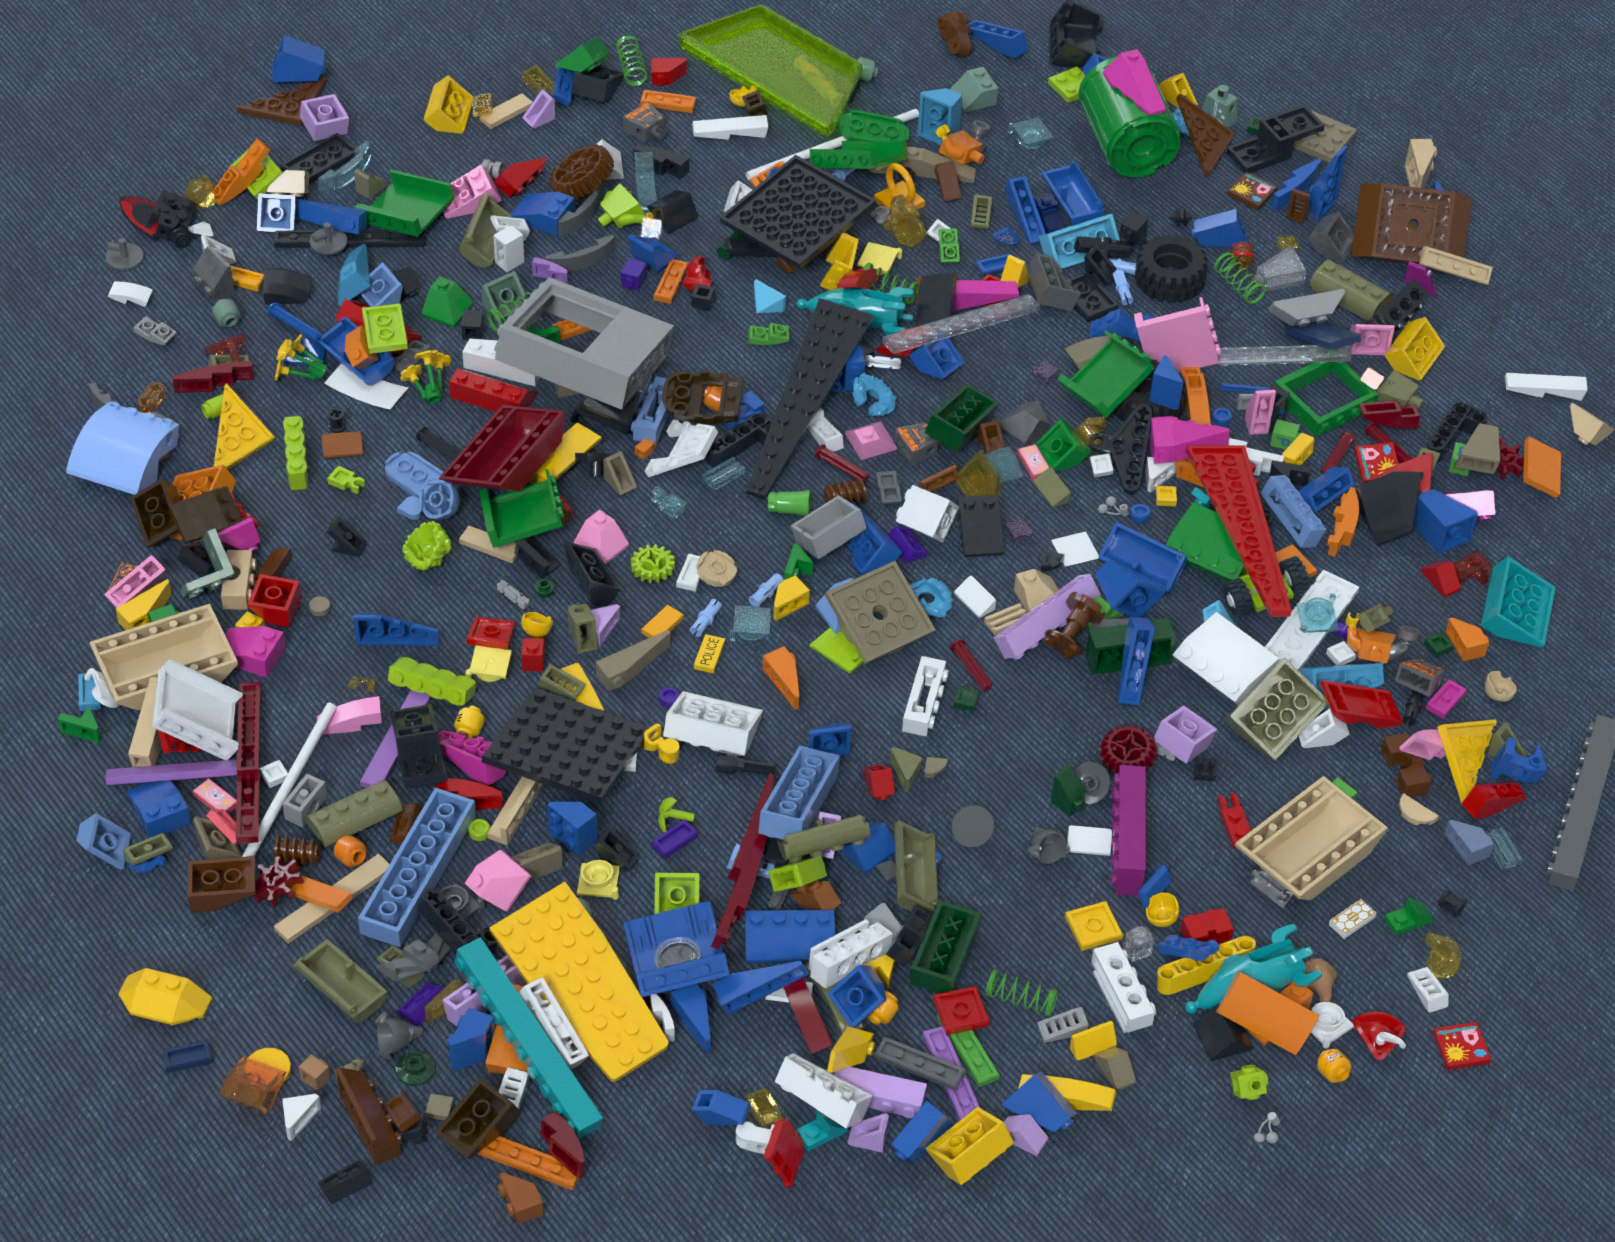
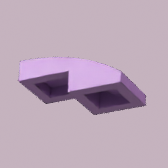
[532,257,568,284]

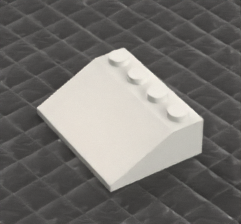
[1173,612,1280,705]
[663,691,763,756]

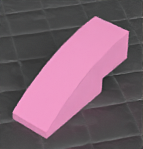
[317,696,382,735]
[1399,729,1446,760]

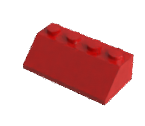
[335,299,422,355]
[449,369,537,412]

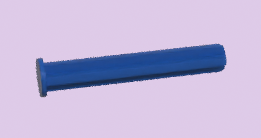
[268,302,322,341]

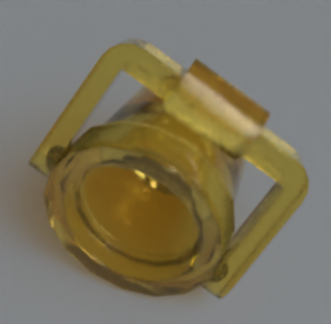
[1075,416,1106,448]

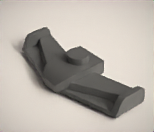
[379,932,451,982]

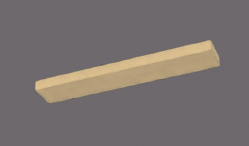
[274,854,390,944]

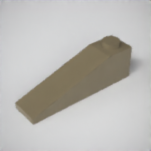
[903,146,976,183]
[596,630,670,692]

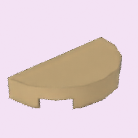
[1399,793,1439,825]

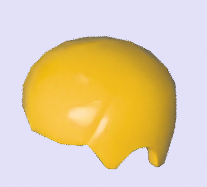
[729,86,757,108]
[521,612,554,637]
[1146,893,1180,927]

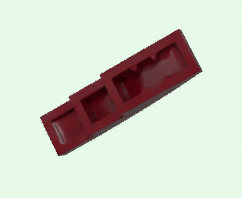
[172,361,254,393]
[783,977,833,1055]

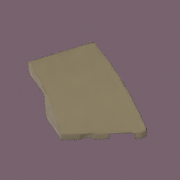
[1065,336,1121,370]

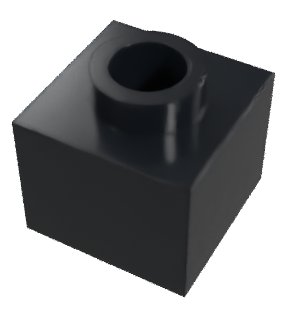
[691,284,715,311]

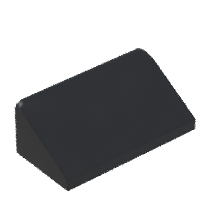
[178,544,216,578]
[317,1161,372,1204]

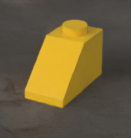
[1159,73,1198,108]
[773,575,810,621]

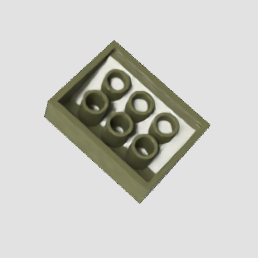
[1223,658,1328,761]

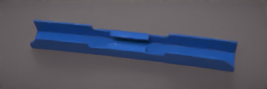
[1221,383,1270,393]

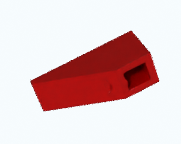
[493,158,547,198]
[1462,782,1527,819]

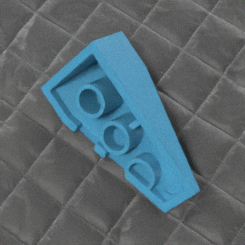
[337,243,370,306]
[1299,663,1384,710]

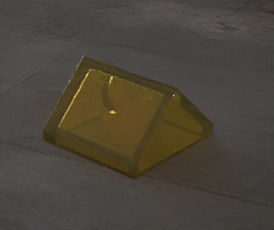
[955,450,1000,497]

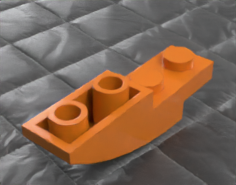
[210,138,270,205]
[1180,367,1211,425]
[1327,487,1359,557]

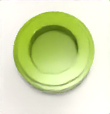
[468,819,490,841]

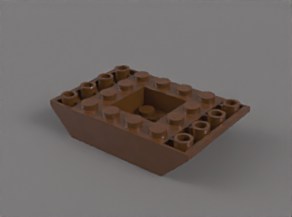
[1351,183,1472,264]

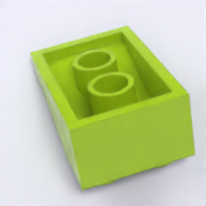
[654,873,700,914]

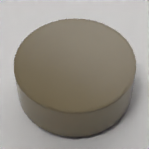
[309,596,330,617]

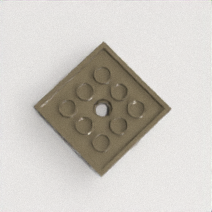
[825,561,936,665]

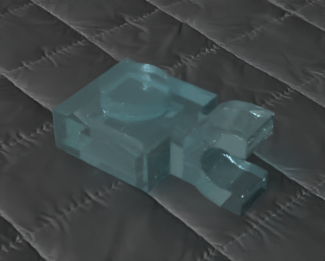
[651,486,687,519]

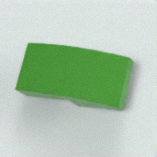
[938,229,960,263]
[748,323,789,345]

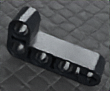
[1427,402,1488,463]
[707,413,773,467]
[419,888,499,955]

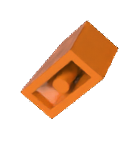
[345,326,379,369]
[1445,618,1489,661]

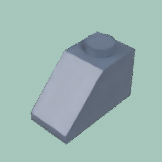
[1445,820,1494,865]

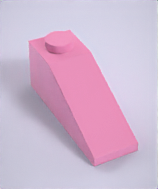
[1245,390,1276,435]
[104,555,166,608]

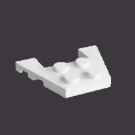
[645,420,718,477]

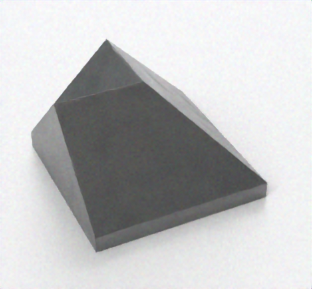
[999,401,1051,446]

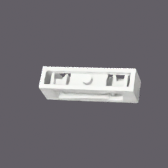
[902,656,949,737]
[519,977,589,1070]

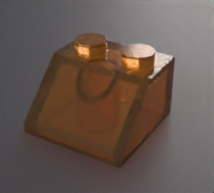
[219,1056,286,1115]

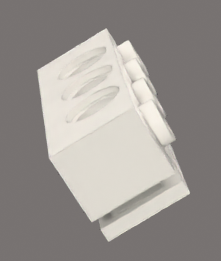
[808,919,893,989]
[1092,942,1156,1033]

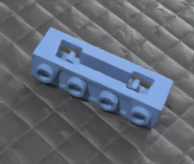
[631,377,670,445]
[1260,475,1326,548]

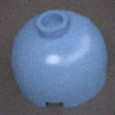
[418,479,460,520]

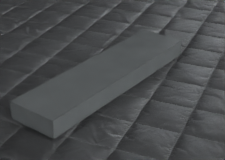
[874,1037,966,1091]

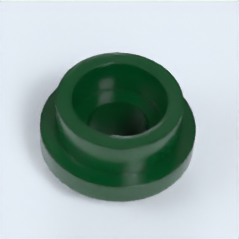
[534,579,555,598]

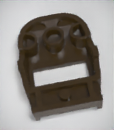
[662,370,744,425]

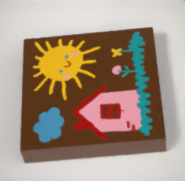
[1227,172,1278,210]

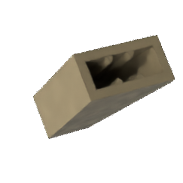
[1456,423,1500,474]

